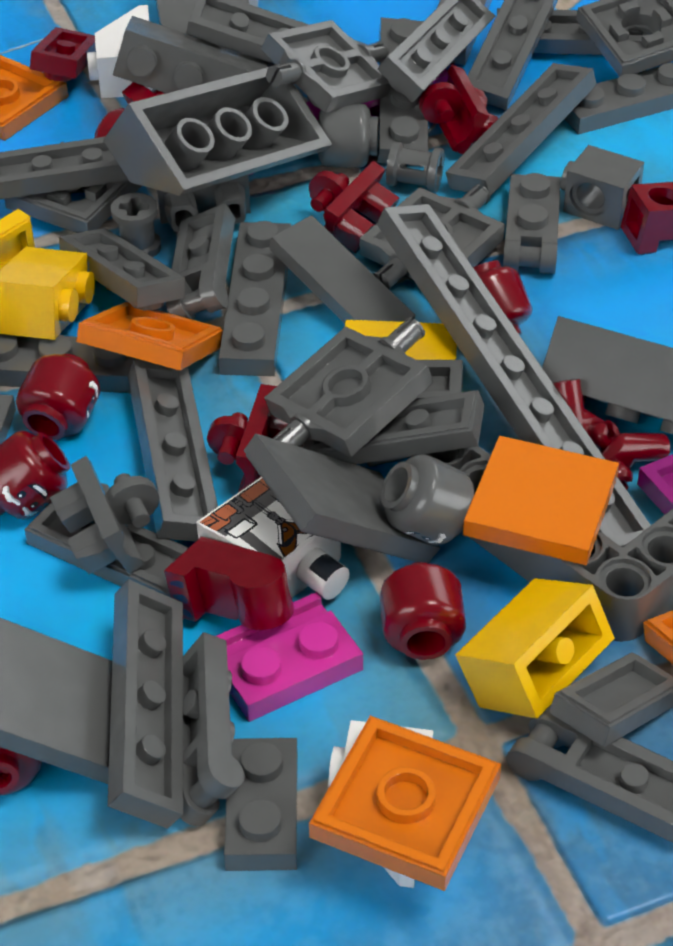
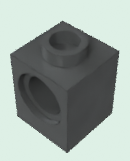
[560,145,644,230]

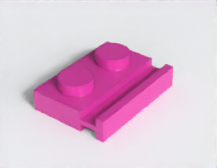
[216,592,363,722]

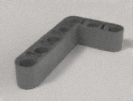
[416,446,673,642]

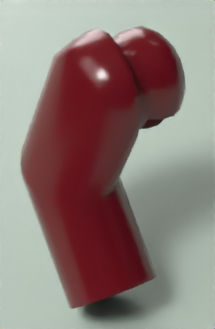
[552,379,620,453]
[601,433,670,490]

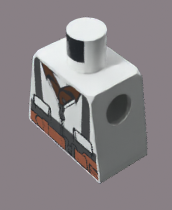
[196,477,349,600]

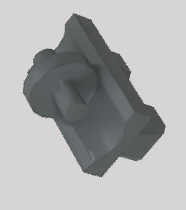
[157,175,251,231]
[50,456,160,575]

